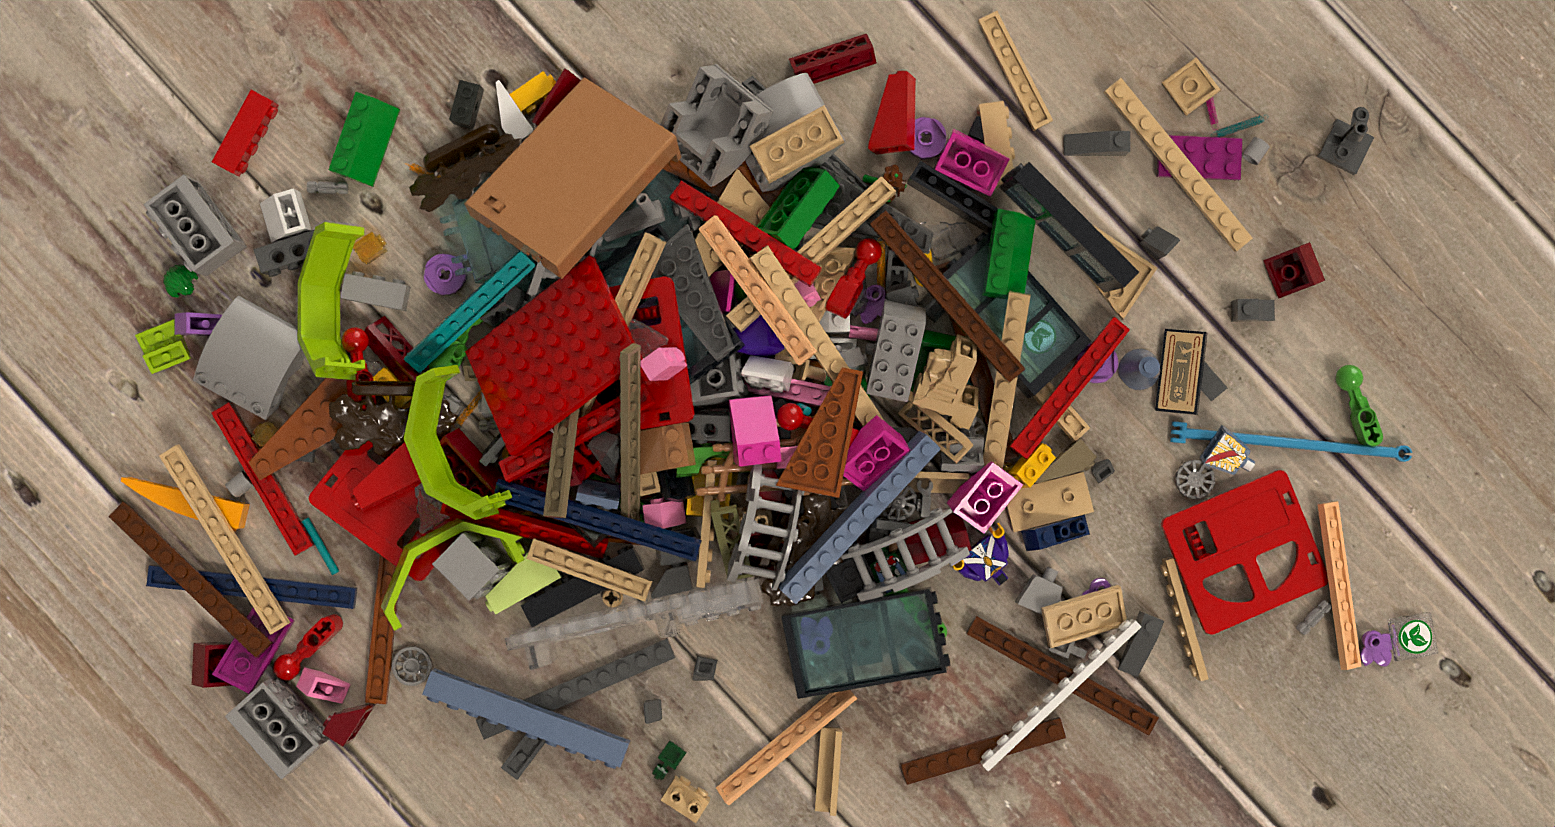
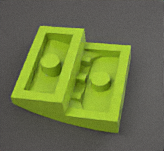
[135,319,191,374]

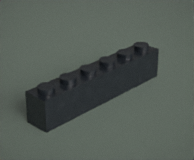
[907,161,998,233]
[521,546,645,627]

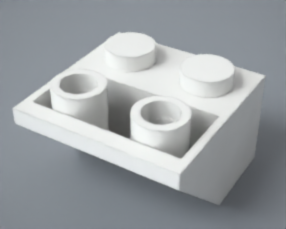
[260,188,312,243]
[741,355,794,393]

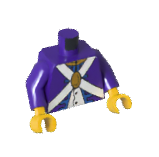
[952,523,1009,586]

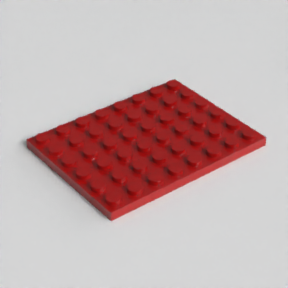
[465,255,643,456]

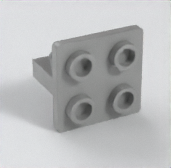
[939,436,984,474]

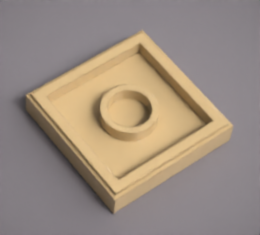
[1162,57,1221,116]

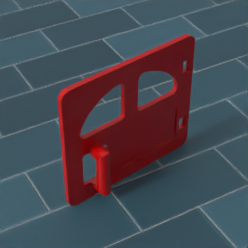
[590,276,695,434]
[309,441,461,581]
[1161,470,1328,635]

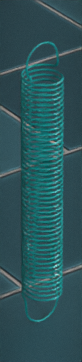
[1211,115,1268,137]

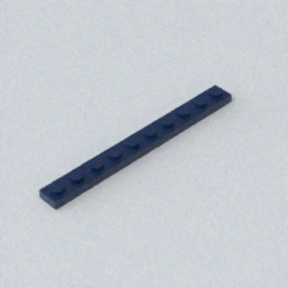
[494,479,702,561]
[146,565,357,609]

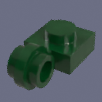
[652,740,687,781]

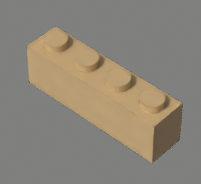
[977,101,1015,188]

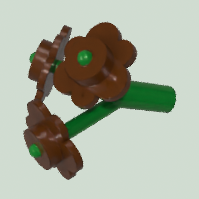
[862,165,907,204]

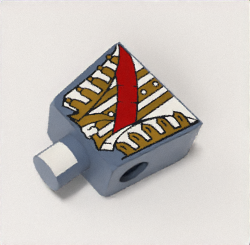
[1200,425,1255,475]

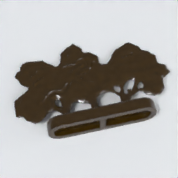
[409,124,522,212]
[329,381,458,459]
[753,493,847,607]

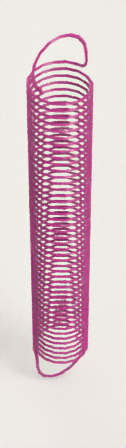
[1206,97,1218,130]

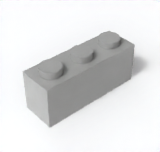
[340,271,411,311]

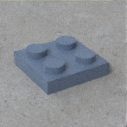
[576,478,621,510]

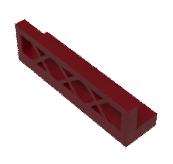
[789,33,877,84]
[364,316,430,381]
[499,463,587,492]

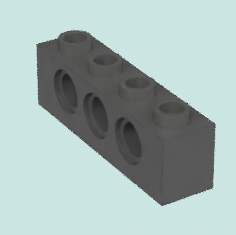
[253,229,315,277]
[647,410,732,444]

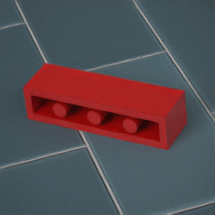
[211,89,279,177]

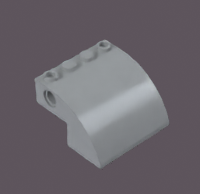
[660,64,774,187]
[745,73,846,192]
[193,296,305,420]

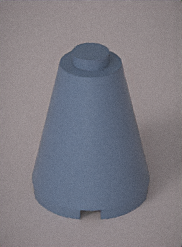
[1118,349,1160,390]

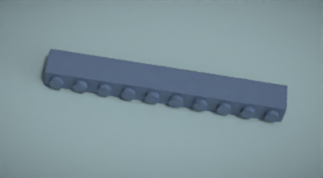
[778,431,941,604]
[422,668,631,769]

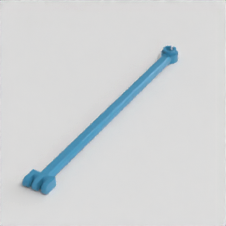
[1170,421,1413,462]

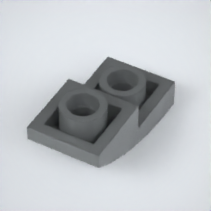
[1201,360,1228,401]

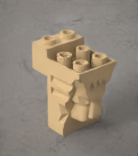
[913,334,979,430]

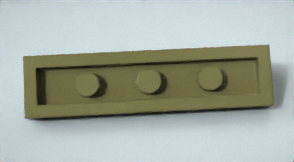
[711,499,753,580]

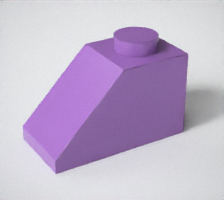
[175,312,222,336]

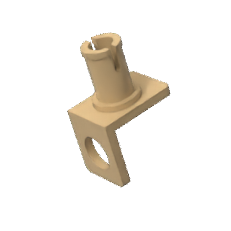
[792,359,826,382]

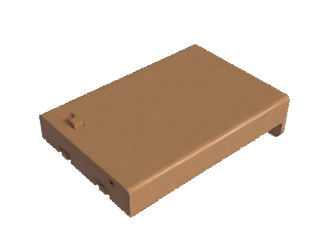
[464,78,681,279]

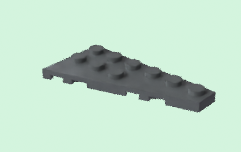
[812,165,934,254]
[650,224,735,362]

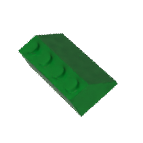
[328,92,400,187]
[756,167,840,250]
[982,209,1036,300]

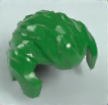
[163,264,198,298]

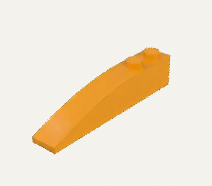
[121,477,250,532]

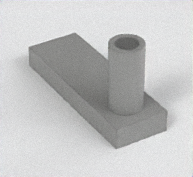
[604,193,666,242]

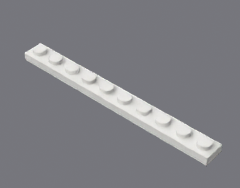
[980,619,1141,771]

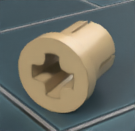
[602,588,623,607]

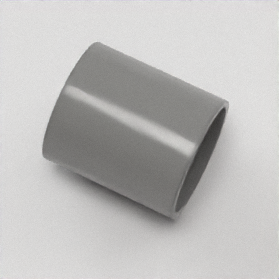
[1242,137,1270,165]
[225,471,253,498]

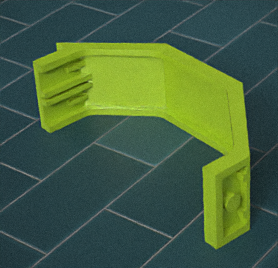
[297,222,365,380]
[404,365,512,520]
[381,518,525,631]

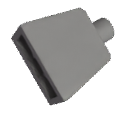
[1015,567,1063,614]

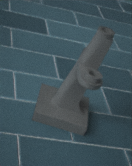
[1317,107,1374,175]

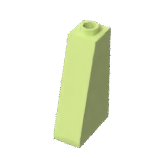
[485,553,563,615]

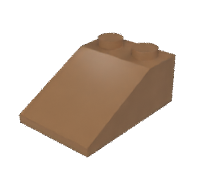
[640,423,696,475]

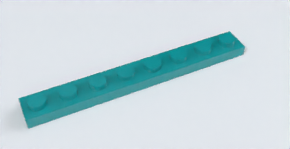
[404,250,537,373]

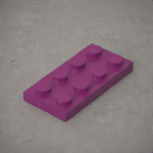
[1157,135,1242,181]
[212,608,295,694]

